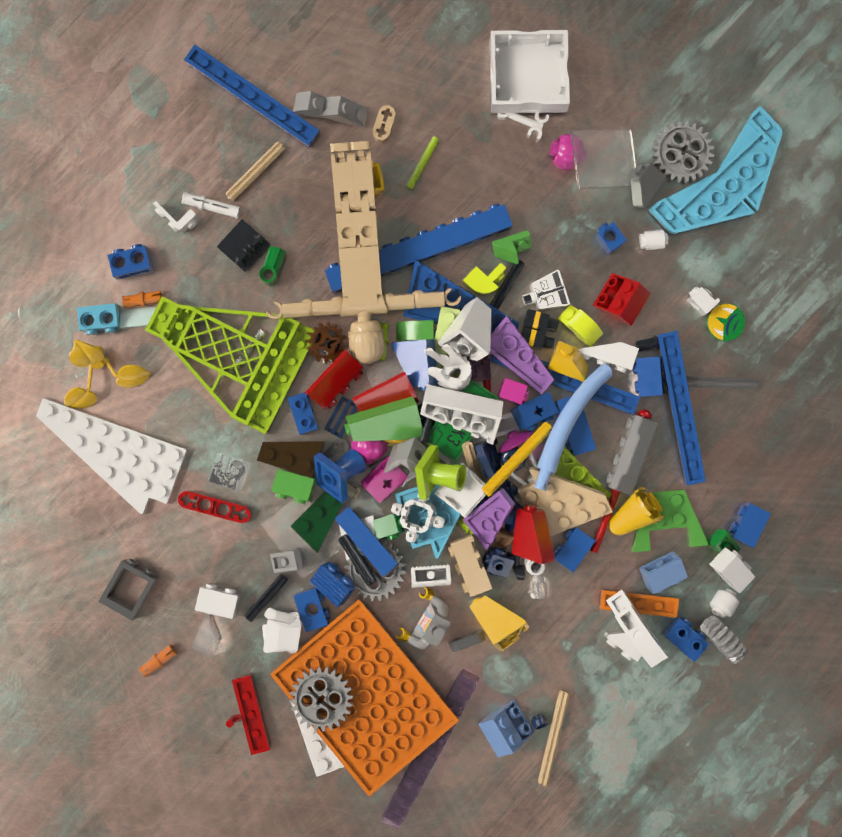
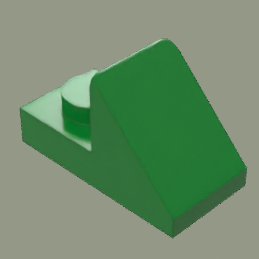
[707,529,741,554]

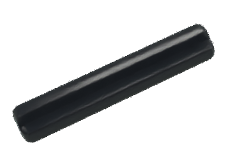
[490,259,525,309]
[338,534,377,586]
[244,574,288,622]

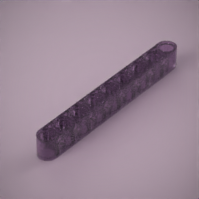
[381,668,480,830]

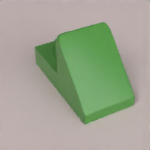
[492,230,532,264]

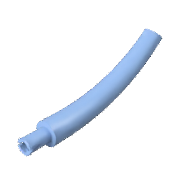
[534,364,612,491]

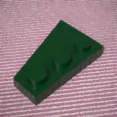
[290,491,343,553]

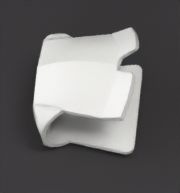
[262,608,302,653]

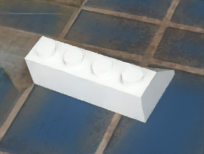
[420,385,503,445]

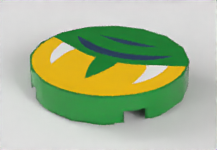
[706,303,745,342]

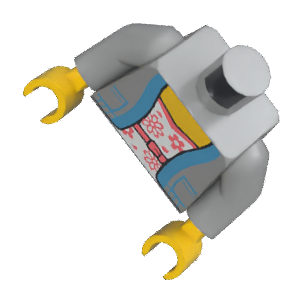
[395,587,451,650]

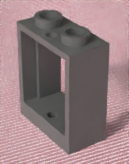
[98,559,159,621]

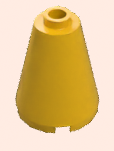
[609,487,664,536]

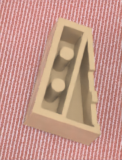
[448,533,492,597]

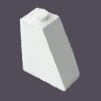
[438,297,491,361]

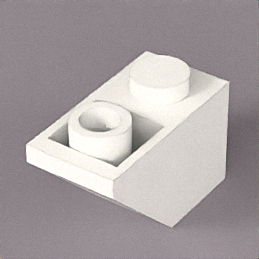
[604,630,642,662]

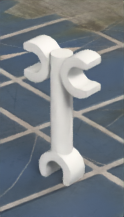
[497,113,549,141]

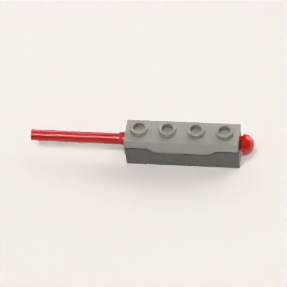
[590,409,658,553]

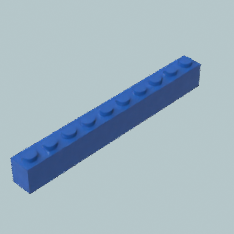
[324,203,513,294]

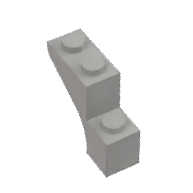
[293,91,368,127]

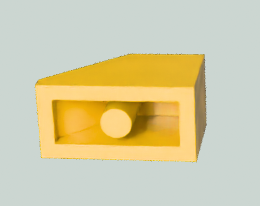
[548,341,589,382]

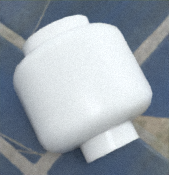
[710,589,739,619]

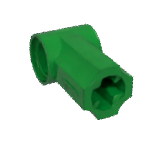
[259,246,286,286]

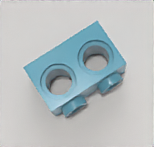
[77,303,120,335]

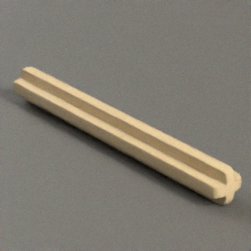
[538,690,570,786]

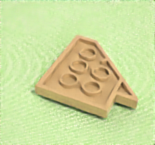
[518,466,612,536]

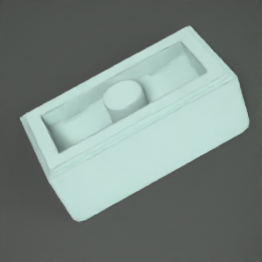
[120,307,156,329]

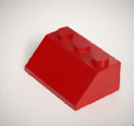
[305,350,364,410]
[352,371,419,412]

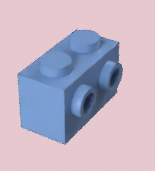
[639,551,688,594]

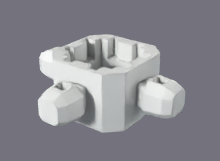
[391,493,445,543]

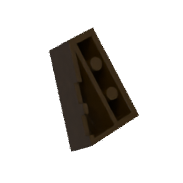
[257,441,326,478]

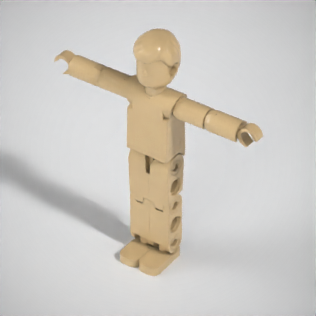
[266,141,461,364]

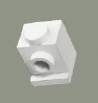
[687,286,720,316]

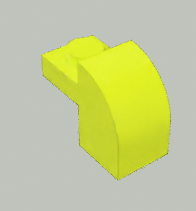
[463,263,506,296]
[557,305,603,347]

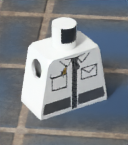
[522,270,570,311]

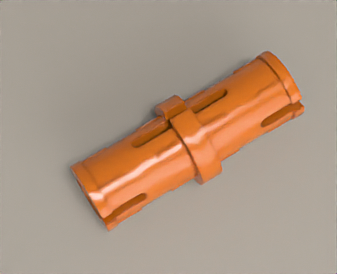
[122,290,162,308]
[139,644,177,678]

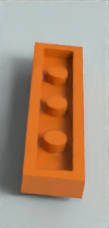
[599,589,679,618]

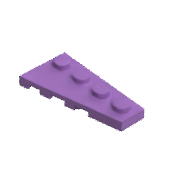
[490,315,554,394]

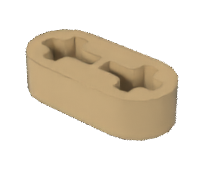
[373,105,396,142]

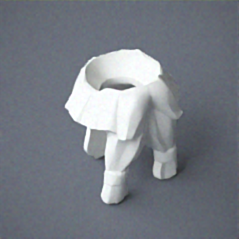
[425,344,472,391]

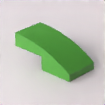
[396,320,434,341]

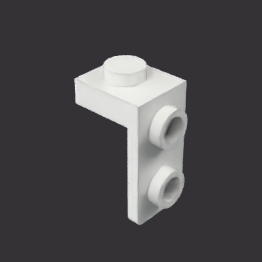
[153,201,199,234]

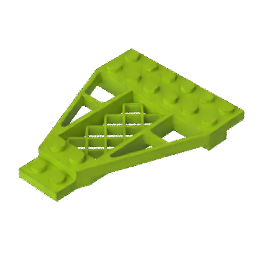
[145,296,314,434]

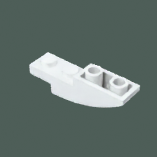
[606,590,669,668]

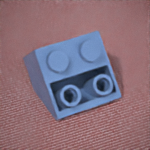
[478,699,534,758]

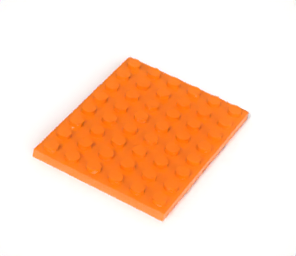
[270,599,459,796]

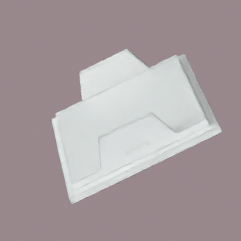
[436,462,485,518]

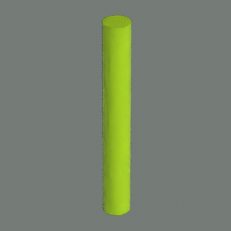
[406,136,439,190]

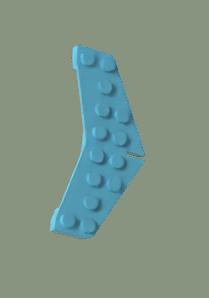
[648,106,783,234]

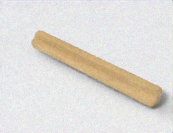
[226,142,285,201]

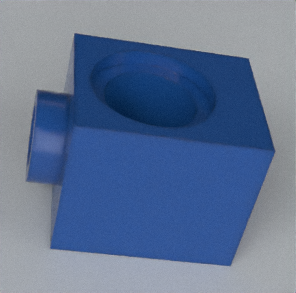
[595,222,627,255]

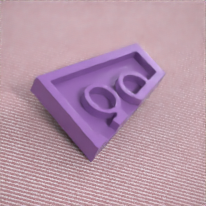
[463,488,515,550]

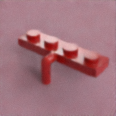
[226,674,271,755]

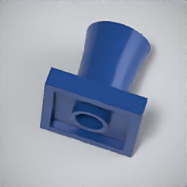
[314,449,366,503]

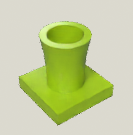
[415,444,467,500]

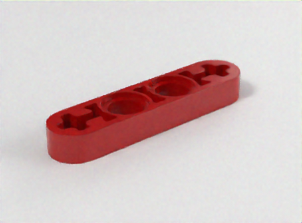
[178,491,252,523]

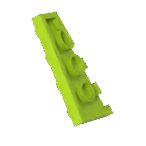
[541,447,611,498]

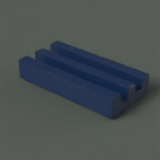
[324,396,358,438]

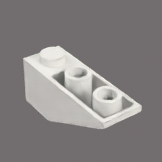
[578,342,639,373]

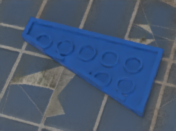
[403,260,519,334]

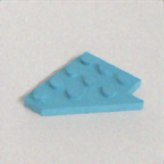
[395,485,461,559]

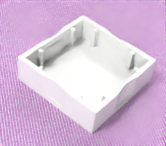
[490,30,570,113]

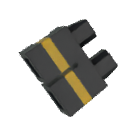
[521,309,559,350]

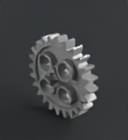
[651,121,714,184]
[344,539,407,601]
[289,666,354,732]

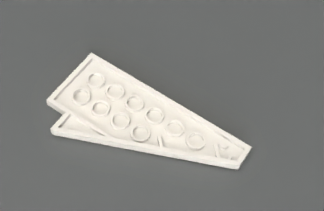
[36,398,188,514]

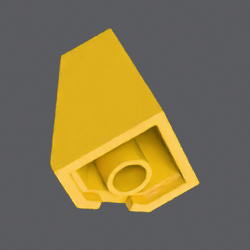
[469,596,529,652]

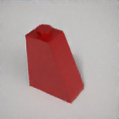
[512,505,555,564]

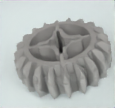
[700,616,748,664]

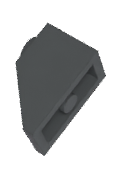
[630,163,666,208]

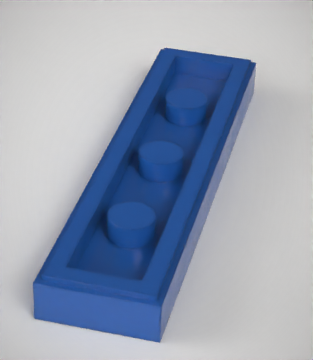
[335,507,399,577]

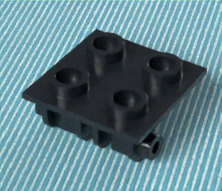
[217,219,270,272]

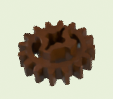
[305,322,348,364]

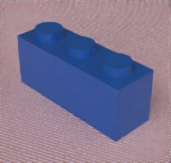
[555,396,596,456]

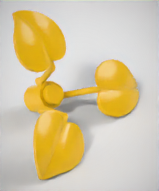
[64,339,151,409]

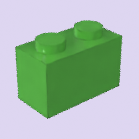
[271,469,316,505]

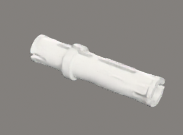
[182,192,241,219]

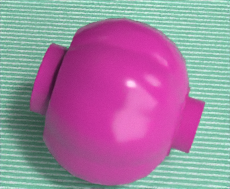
[549,134,586,170]
[351,439,388,464]

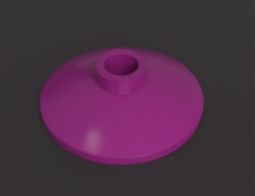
[499,430,533,452]

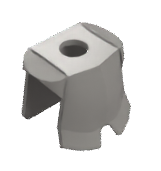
[384,437,428,487]

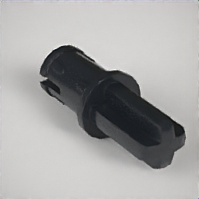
[635,335,659,352]

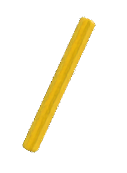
[482,422,552,496]

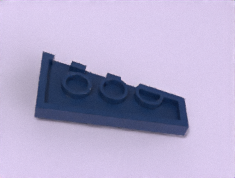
[475,437,518,518]

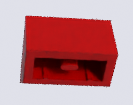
[593,273,651,326]

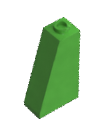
[344,396,423,441]

